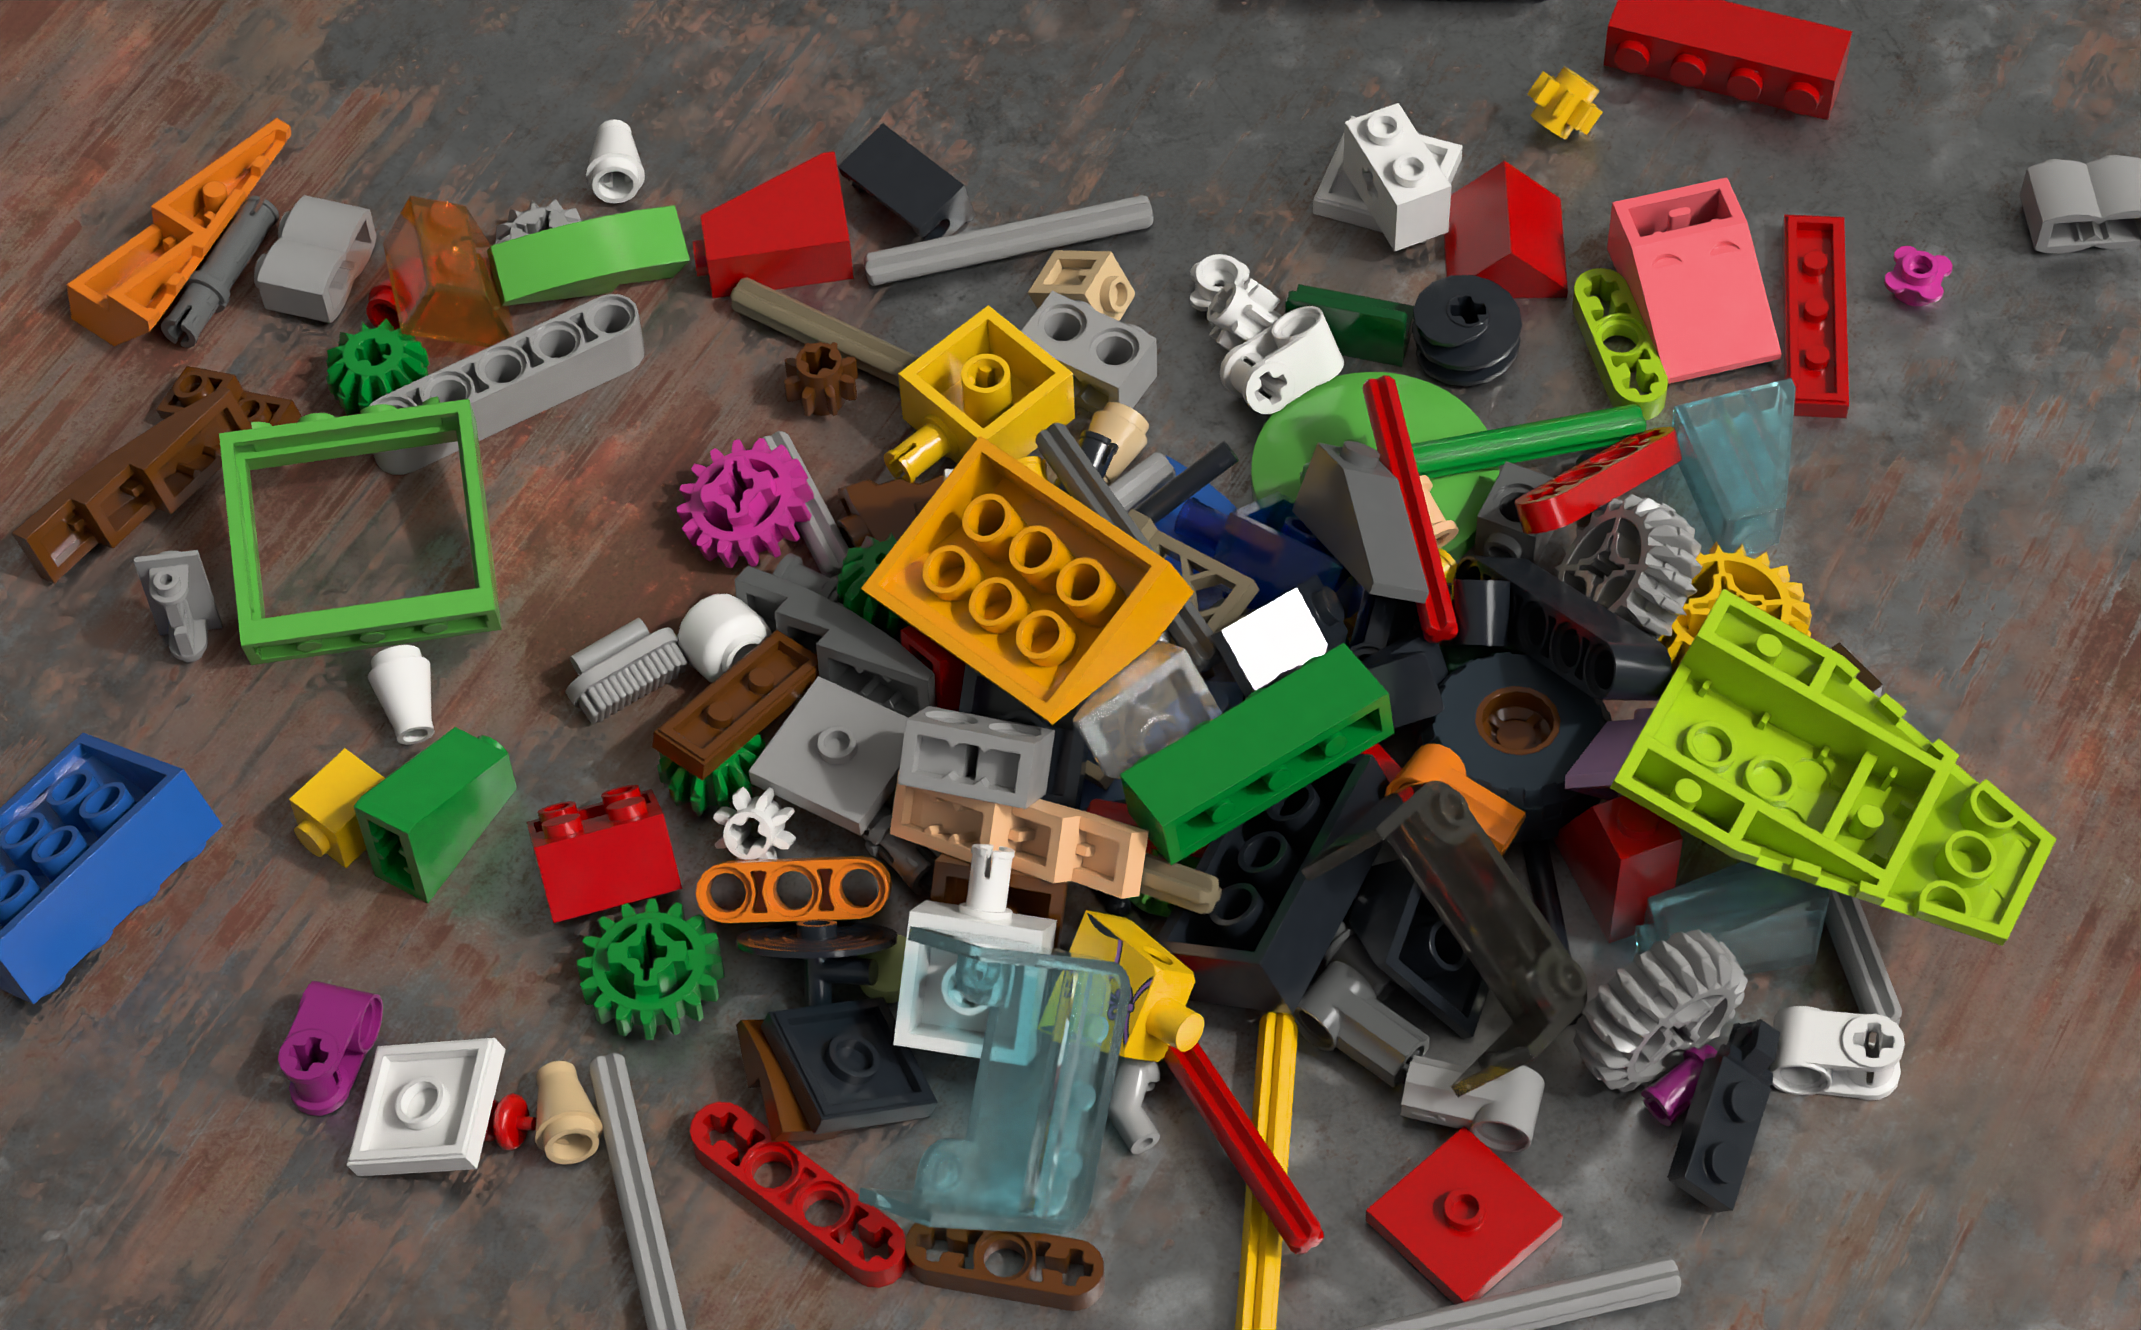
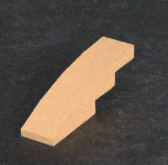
[890,770,1149,899]

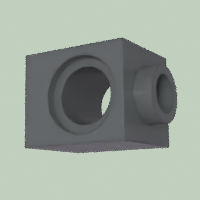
[1474,461,1554,565]

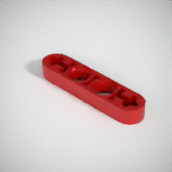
[1515,426,1683,534]
[690,1102,907,1288]

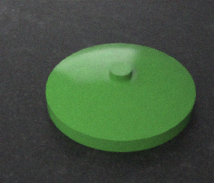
[1251,372,1499,583]

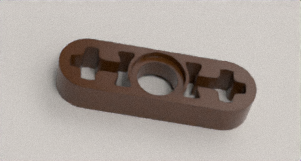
[905,1215,1105,1311]

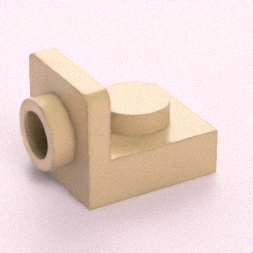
[1028,250,1135,321]

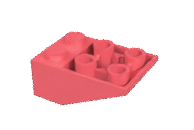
[1607,177,1781,384]

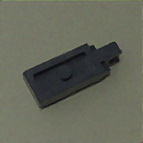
[1667,1019,1780,1212]

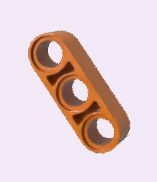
[696,856,892,923]

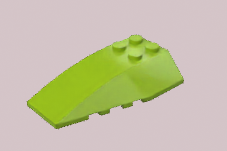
[1610,589,2056,946]

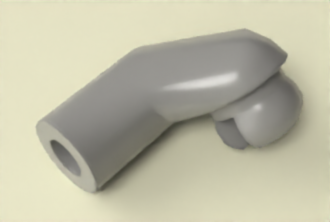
[1103,1057,1160,1154]

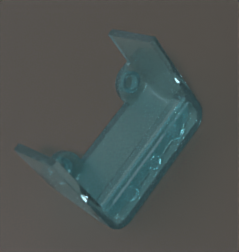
[858,926,1131,1234]

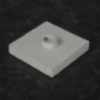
[748,676,908,836]

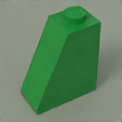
[353,727,517,903]

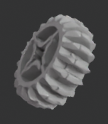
[1552,494,1703,641]
[1573,929,1748,1092]

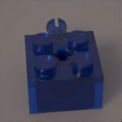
[1174,492,1364,621]

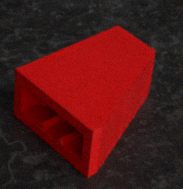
[692,151,854,299]
[1553,796,1683,944]

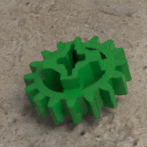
[577,899,724,1040]

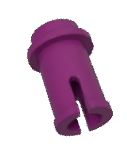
[1641,1044,1718,1126]

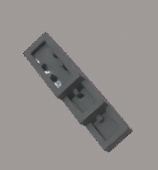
[734,566,937,718]

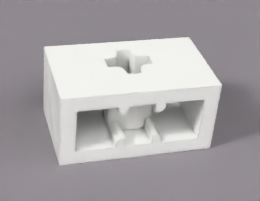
[1343,103,1452,251]

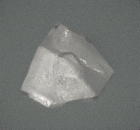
[1072,640,1223,779]

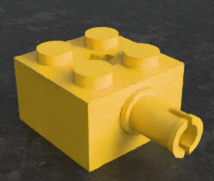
[884,305,1075,483]

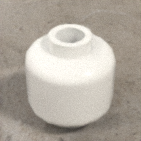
[677,594,771,683]

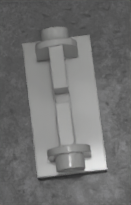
[134,550,222,662]

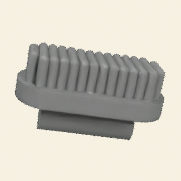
[565,618,687,724]

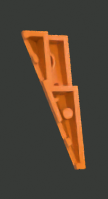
[67,118,291,346]

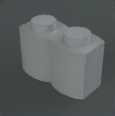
[2020,155,2141,254]
[254,195,377,323]

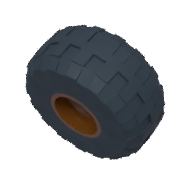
[1417,652,1612,843]

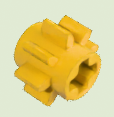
[1527,66,1603,140]

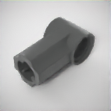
[1292,961,1430,1088]

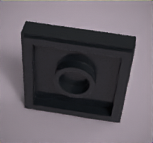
[760,997,938,1135]

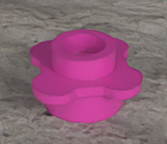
[1884,246,1953,306]

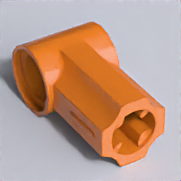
[1385,744,1526,863]

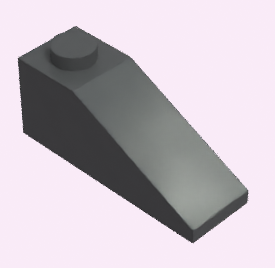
[1292,441,1429,604]

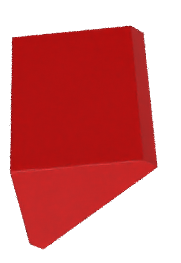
[1443,160,1568,299]

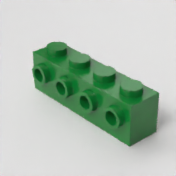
[1120,643,1394,866]

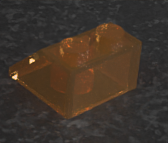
[383,196,515,348]

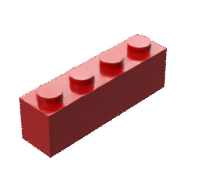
[1603,0,1853,120]

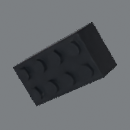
[1156,754,1396,1014]

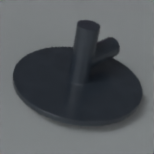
[736,919,897,1007]

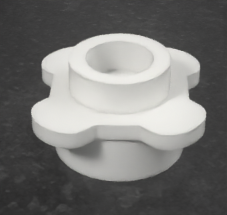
[1190,254,1249,311]

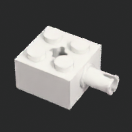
[893,844,1057,1066]

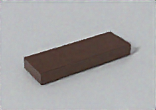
[652,630,819,781]

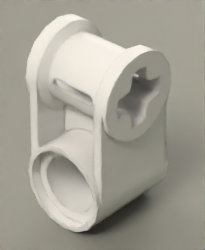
[1220,306,1344,414]
[1770,1006,1905,1101]

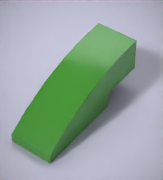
[487,205,690,306]

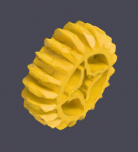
[1658,541,1812,678]

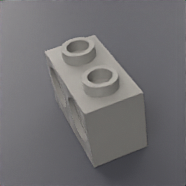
[1021,291,1157,414]
[897,706,1055,809]

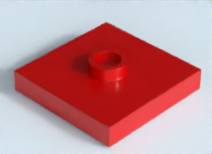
[1365,1126,1563,1304]

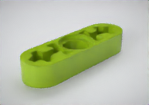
[1572,268,1668,420]

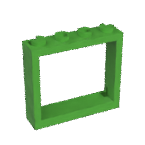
[219,396,502,665]

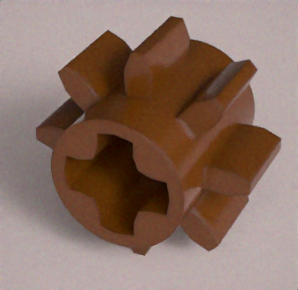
[784,342,858,417]

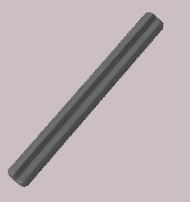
[1035,422,1223,673]

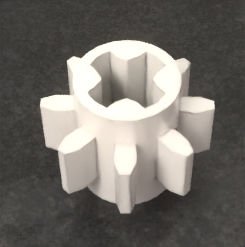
[1207,278,1282,351]
[713,787,796,860]

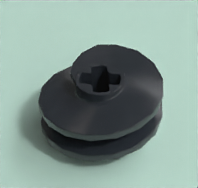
[1412,275,1522,386]

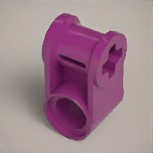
[278,981,383,1116]

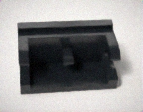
[838,123,976,241]

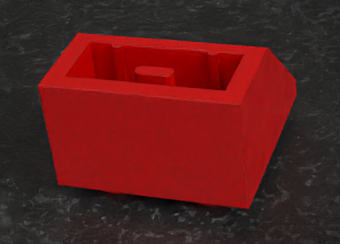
[526,785,682,923]

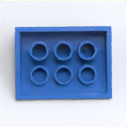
[0,733,223,1004]

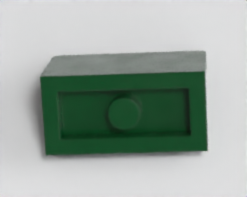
[1285,284,1414,367]

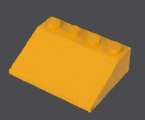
[861,436,1194,725]

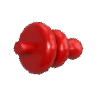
[484,1093,536,1151]

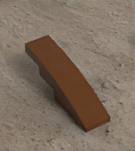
[12,387,252,584]

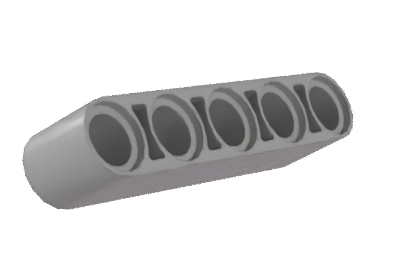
[370,294,645,475]

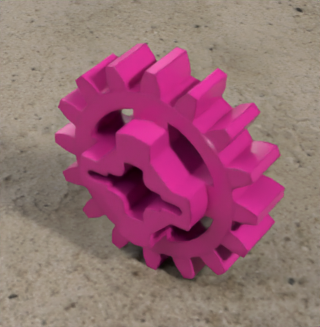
[677,438,814,568]

